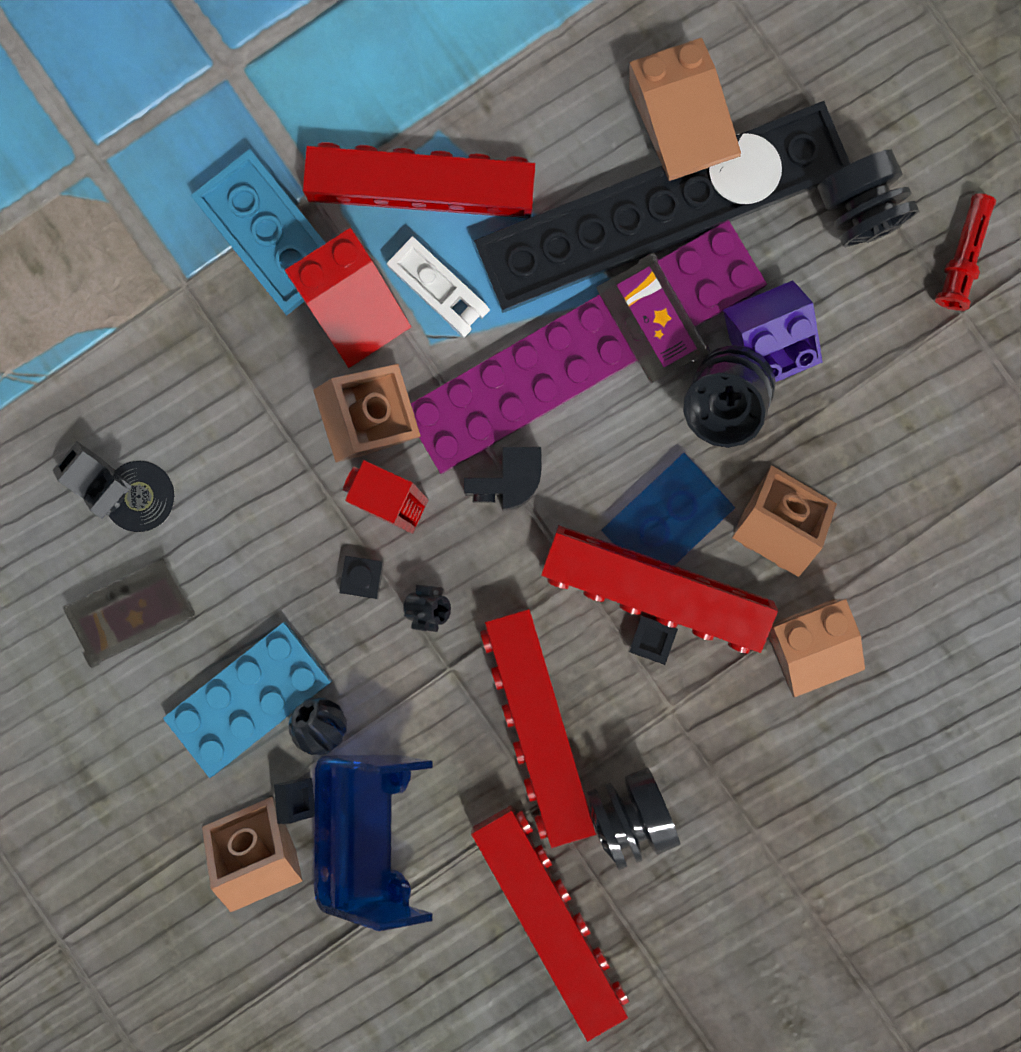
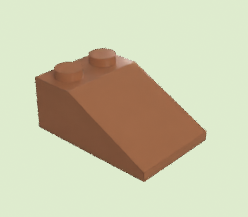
[629,37,741,181]

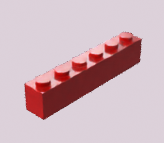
[303,142,536,218]
[343,460,429,534]
[541,525,778,653]
[480,609,596,848]
[471,805,630,1042]

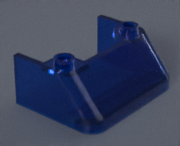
[314,755,433,932]

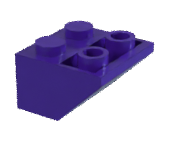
[723,280,823,382]

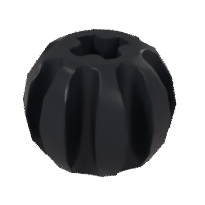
[288,697,347,755]

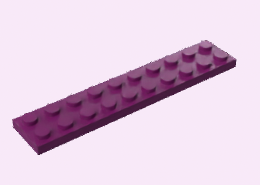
[411,221,767,475]

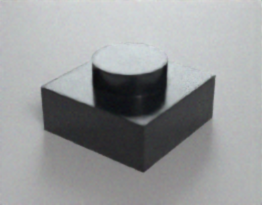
[339,556,384,599]
[628,616,678,665]
[274,778,316,824]

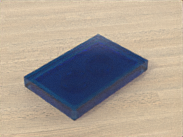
[600,452,736,565]

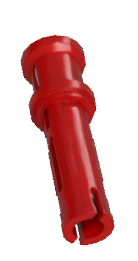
[935,193,996,311]

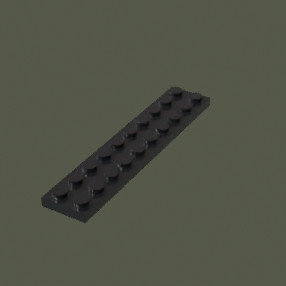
[474,101,851,313]

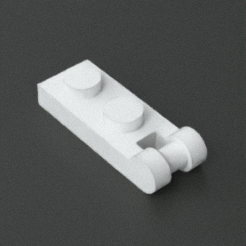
[386,236,490,338]

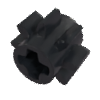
[403,585,451,632]

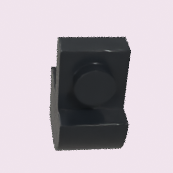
[52,441,132,519]
[464,447,542,511]

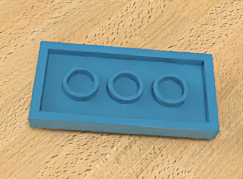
[190,149,325,315]
[163,622,332,778]

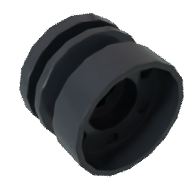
[817,149,919,248]
[683,345,776,448]
[587,767,681,870]

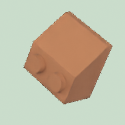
[313,364,421,463]
[732,465,837,577]
[769,599,865,697]
[202,796,303,912]

